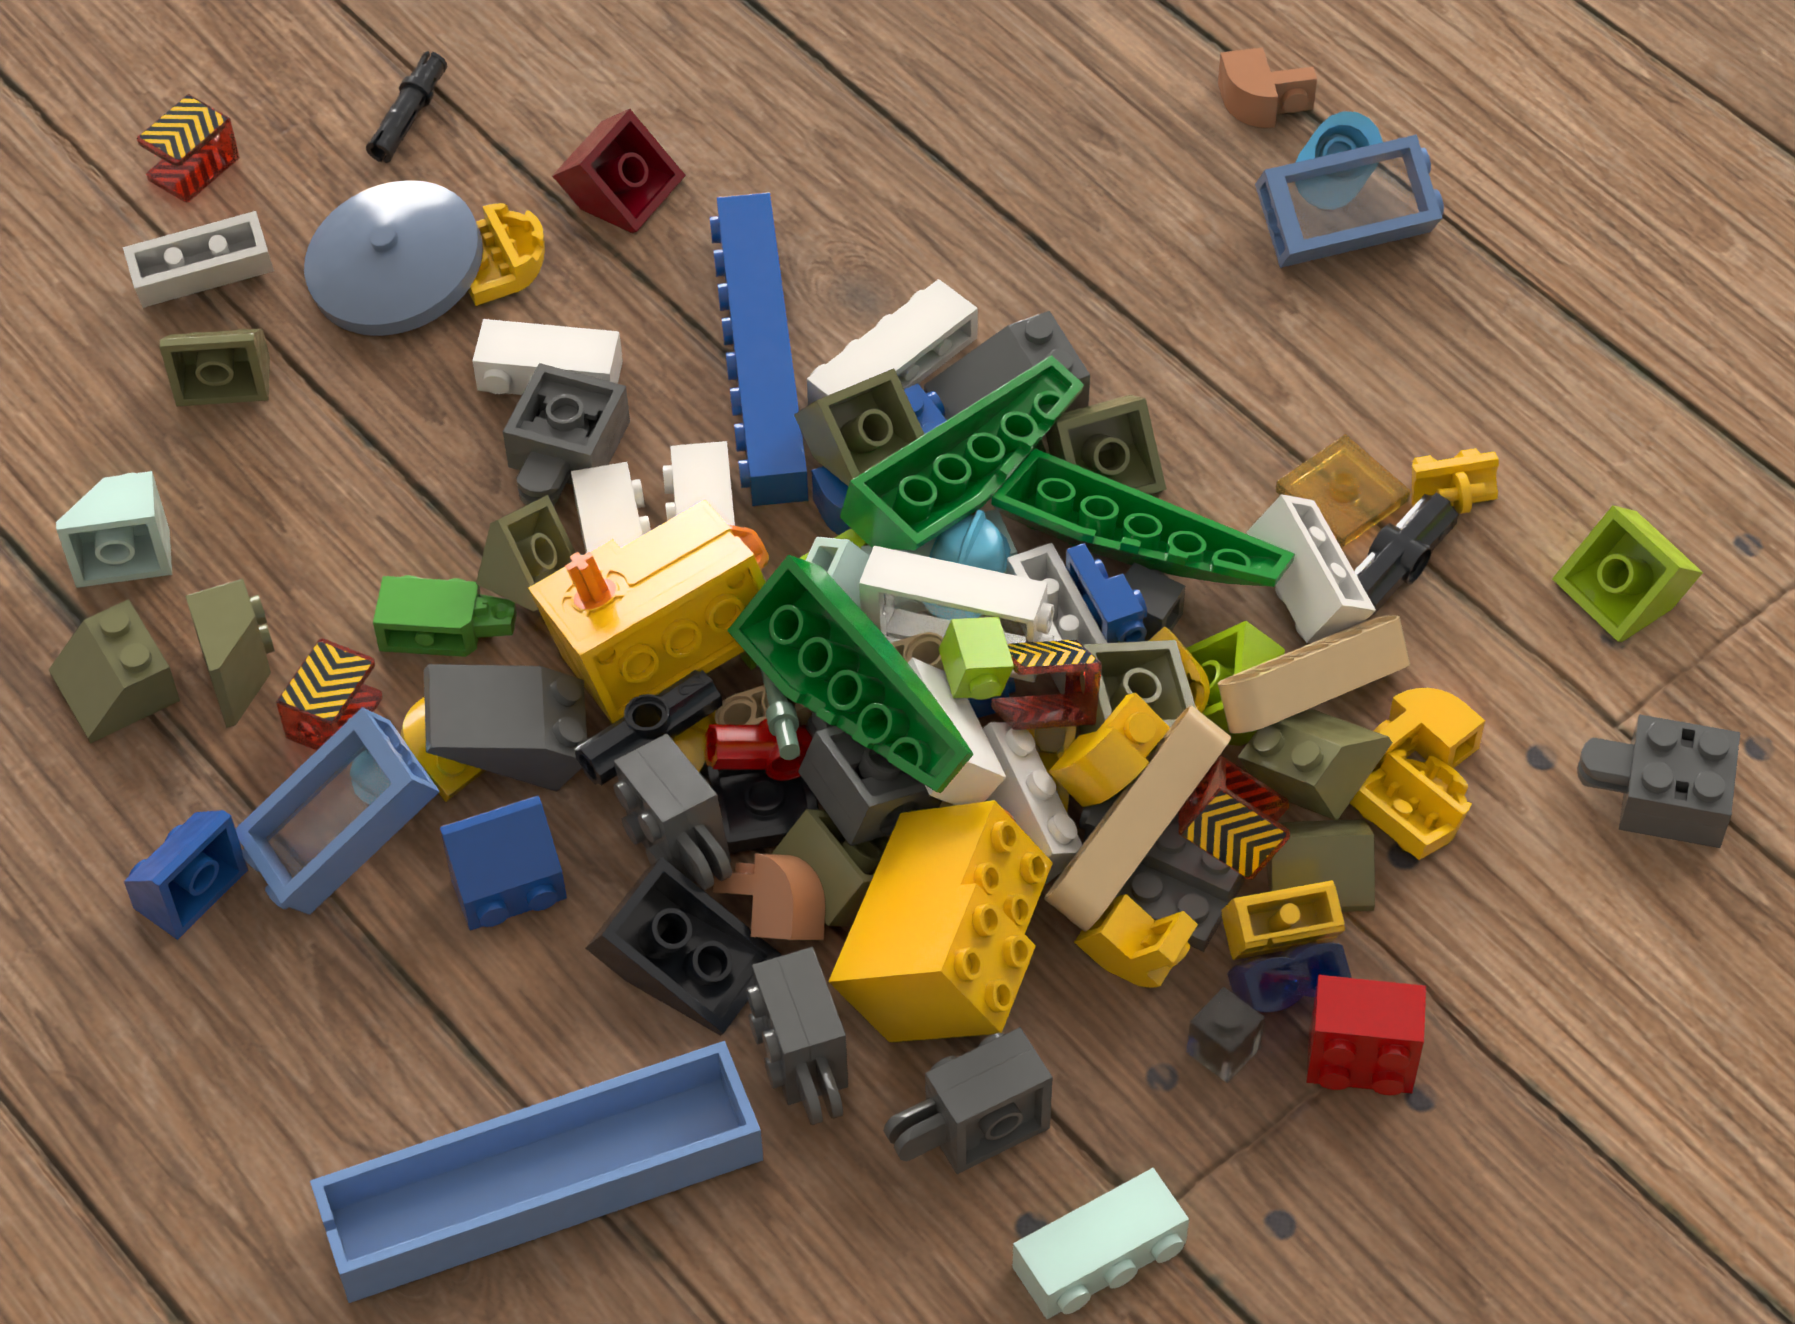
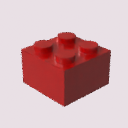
[1306,975,1426,1095]

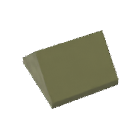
[476,495,576,611]
[1265,819,1375,912]

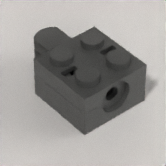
[503,363,630,506]
[798,711,943,846]
[1577,714,1740,848]
[613,734,732,891]
[746,947,848,1125]
[883,1027,1053,1174]

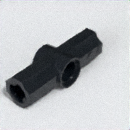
[1354,493,1458,615]
[574,670,723,786]

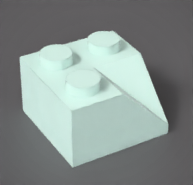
[56,471,172,588]

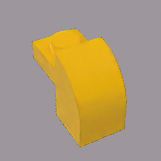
[1373,688,1485,771]
[1049,693,1170,807]
[1074,894,1198,988]

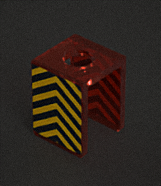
[137,94,240,202]
[276,639,383,751]
[991,640,1102,730]
[1179,755,1290,880]

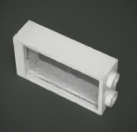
[859,546,1054,682]

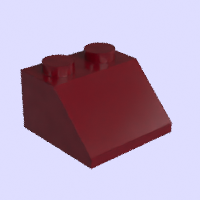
[552,109,686,233]

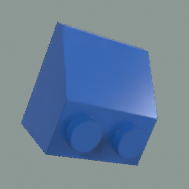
[440,795,567,931]
[124,810,248,940]

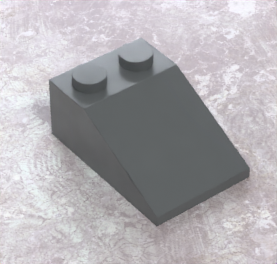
[924,311,1090,420]
[424,664,587,792]

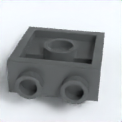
[1115,813,1247,952]

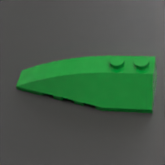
[840,355,1084,550]
[991,449,1295,587]
[727,555,974,793]

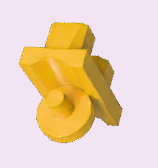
[1411,448,1499,514]

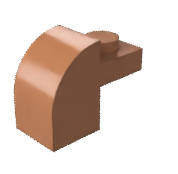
[1218,47,1317,128]
[713,853,825,940]

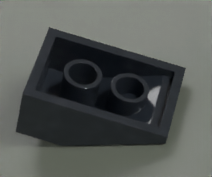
[585,857,782,1036]

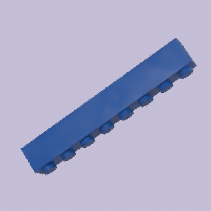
[709,193,809,506]

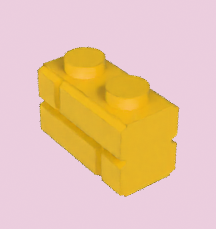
[1221,880,1345,960]

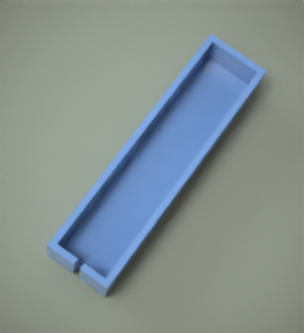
[310,1041,763,1303]

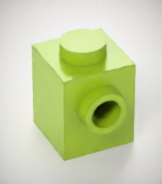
[938,617,1014,700]

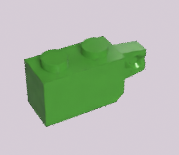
[373,575,517,657]

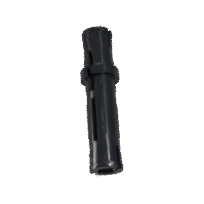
[366,51,448,163]

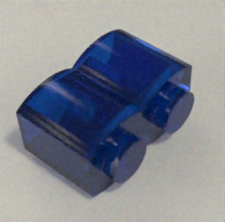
[1227,942,1352,1012]

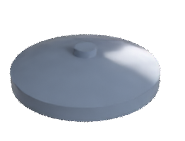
[304,181,483,336]

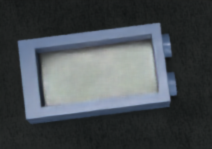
[1255,134,1444,268]
[235,707,440,915]

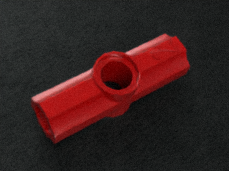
[704,718,813,781]

